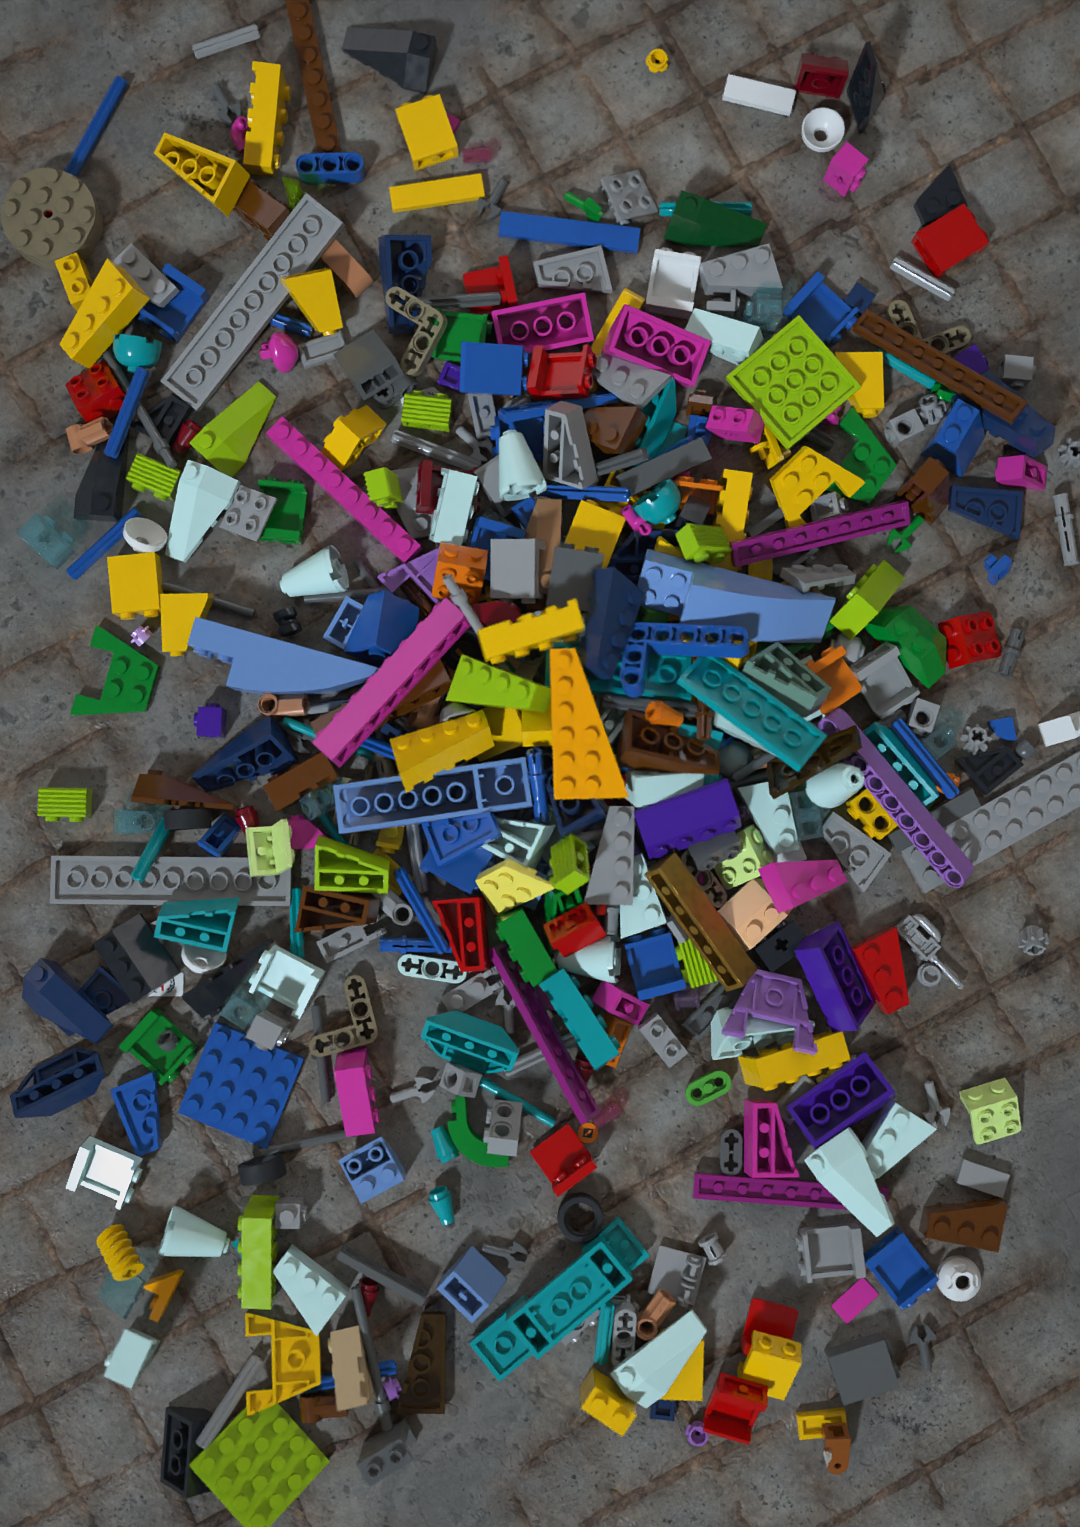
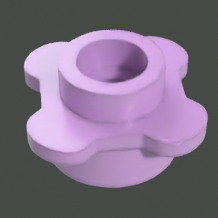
[131,625,153,647]

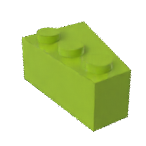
[829,560,905,640]

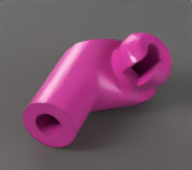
[230,116,248,155]

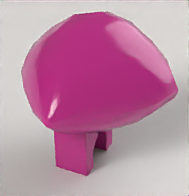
[259,332,298,373]

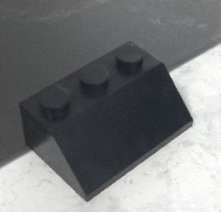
[93,913,181,1004]
[160,1406,213,1499]

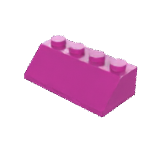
[491,292,594,354]
[601,304,711,388]

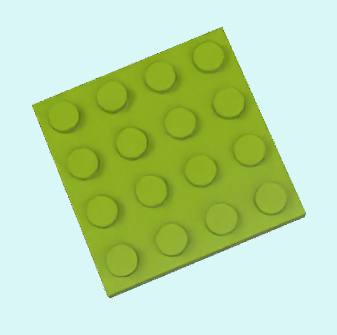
[725,315,862,450]
[189,1388,330,1527]

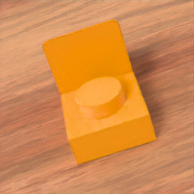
[143,1269,184,1323]

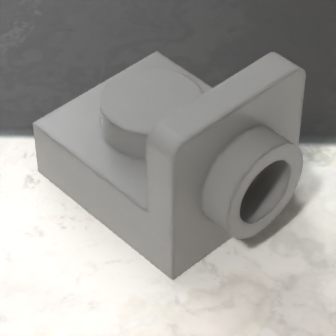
[704,289,740,319]
[810,492,849,522]

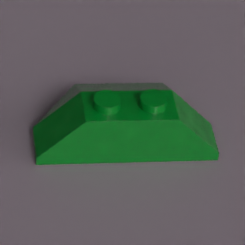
[864,606,946,689]

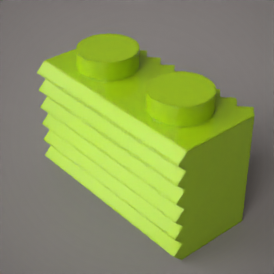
[401,390,453,432]
[126,453,183,502]
[363,467,403,510]
[675,524,732,564]
[37,787,92,822]
[549,834,591,895]
[674,939,719,988]

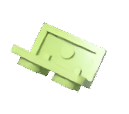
[245,819,295,877]
[714,824,774,890]
[959,1078,1021,1144]

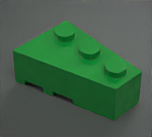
[542,875,583,955]
[495,905,558,987]

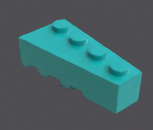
[539,968,621,1071]

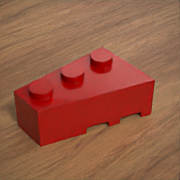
[432,896,491,972]
[851,926,909,1015]

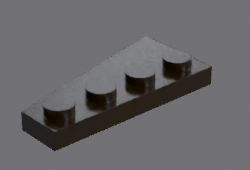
[396,1311,446,1414]

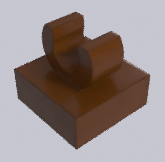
[685,388,713,417]

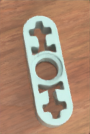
[398,953,467,983]

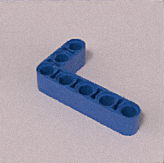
[620,622,750,697]

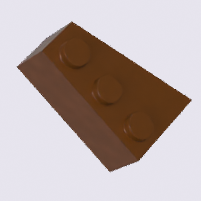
[233,178,292,241]
[582,406,648,457]
[919,1197,1007,1253]

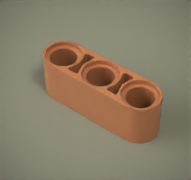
[318,239,373,298]

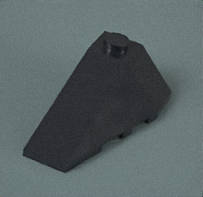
[342,27,437,94]
[846,41,885,134]
[73,429,130,522]
[181,938,274,1018]

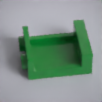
[427,308,493,362]
[258,477,309,545]
[118,1008,199,1086]

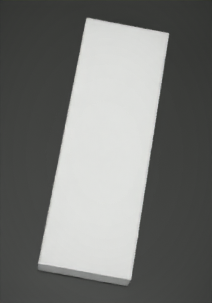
[722,74,796,116]

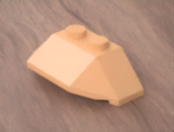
[717,878,793,952]

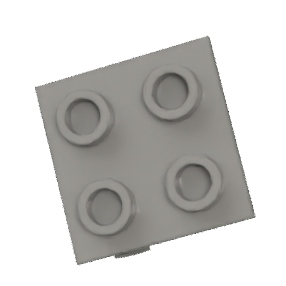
[601,170,658,226]
[219,485,277,542]
[647,1245,706,1307]

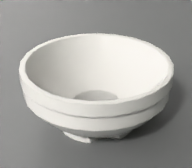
[801,108,845,152]
[123,517,168,553]
[181,944,226,974]
[936,1255,981,1302]

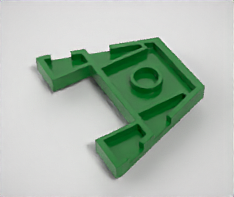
[824,407,897,505]
[70,625,160,716]

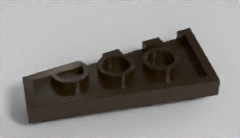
[767,725,862,800]

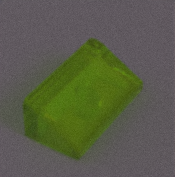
[282,177,304,211]

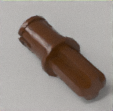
[399,578,434,619]
[695,699,715,741]

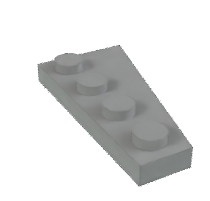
[584,806,634,905]

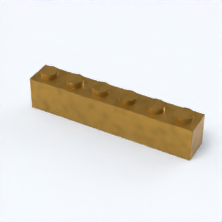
[644,852,758,991]

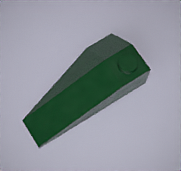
[663,190,767,247]

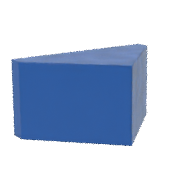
[197,813,242,857]

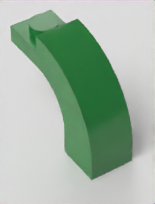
[447,1095,509,1167]

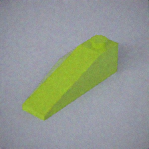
[190,381,277,478]

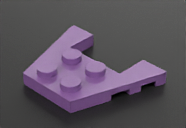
[377,548,462,611]
[721,969,818,1055]

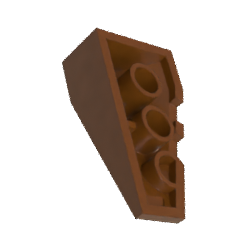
[616,709,720,775]
[131,770,238,810]

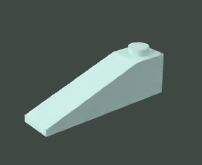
[610,1309,707,1408]

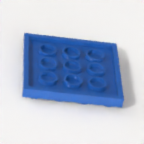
[178,1022,305,1149]

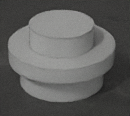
[917,962,942,987]

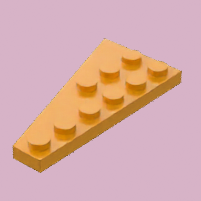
[550,648,629,799]

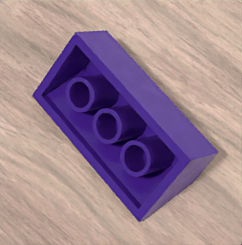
[633,778,742,859]
[795,922,876,1032]
[786,1052,896,1151]

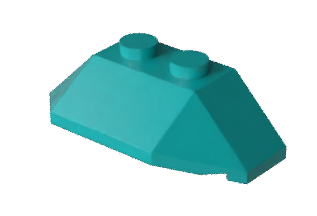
[626,377,677,466]
[863,722,939,806]
[420,1010,520,1074]

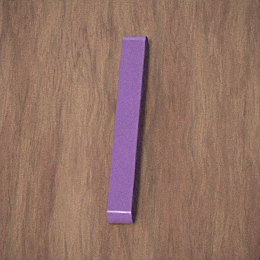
[818,708,974,888]

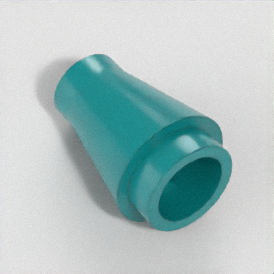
[430,1125,459,1164]
[428,1186,455,1225]

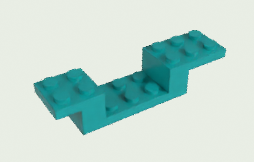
[469,1216,650,1382]

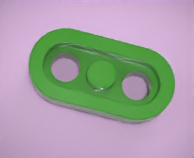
[685,1069,731,1106]

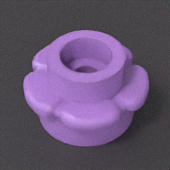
[382,1376,402,1401]
[686,1421,710,1446]

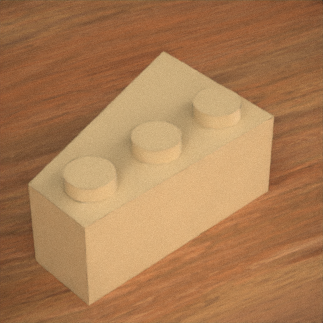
[328,1326,375,1411]

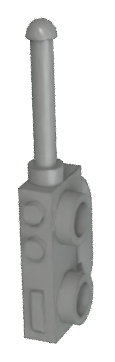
[895,914,964,989]

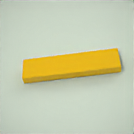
[389,173,485,213]

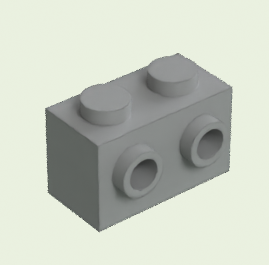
[246,1010,291,1051]

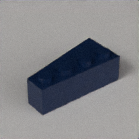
[951,369,1055,458]
[578,567,645,680]
[535,746,607,839]

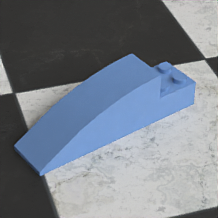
[637,549,836,643]
[187,617,380,696]
[333,757,533,834]

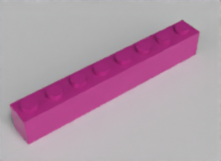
[266,416,423,564]
[312,598,471,767]

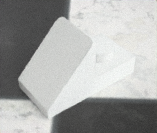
[1038,711,1080,747]

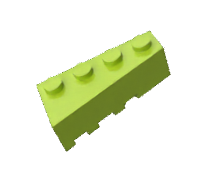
[446,654,551,712]
[238,1195,280,1310]

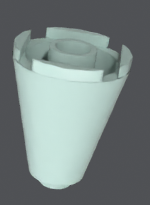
[499,430,547,501]
[280,545,349,597]
[805,762,864,808]
[554,935,621,983]
[158,1206,230,1257]

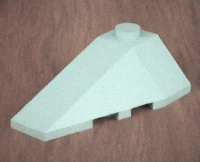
[165,460,240,563]
[711,1007,815,1060]
[804,1127,895,1237]

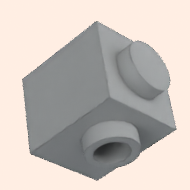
[997,354,1036,390]
[275,1197,308,1229]

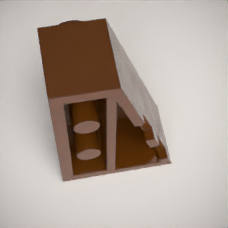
[895,457,949,526]
[263,751,342,812]
[294,884,381,933]

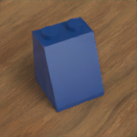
[460,342,529,396]
[920,398,985,478]
[344,590,420,668]

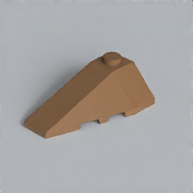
[524,498,562,595]

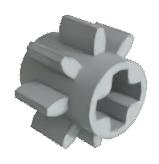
[915,394,947,425]
[1057,438,1080,468]
[960,723,992,755]
[1017,925,1049,955]

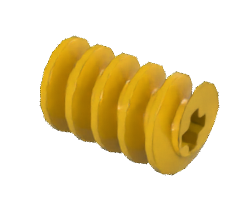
[96,1224,144,1281]

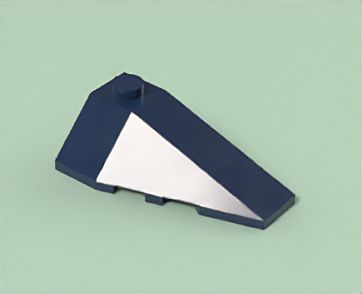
[378,235,432,334]
[192,716,299,792]
[22,958,114,1044]

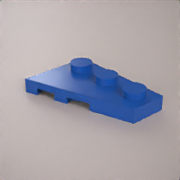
[421,812,503,867]
[110,1070,162,1157]

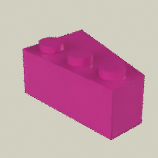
[758,860,848,913]
[334,1046,380,1137]
[744,1098,799,1178]

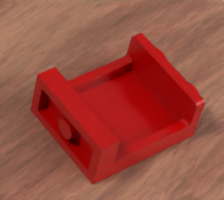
[911,204,989,279]
[526,344,597,400]
[702,1372,768,1445]

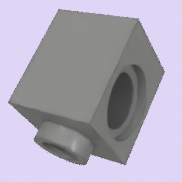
[884,408,925,448]
[905,698,940,737]
[439,1063,482,1098]

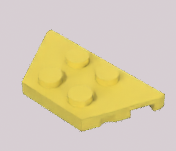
[475,859,555,916]

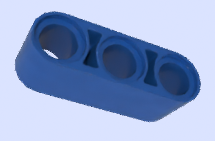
[295,152,366,184]

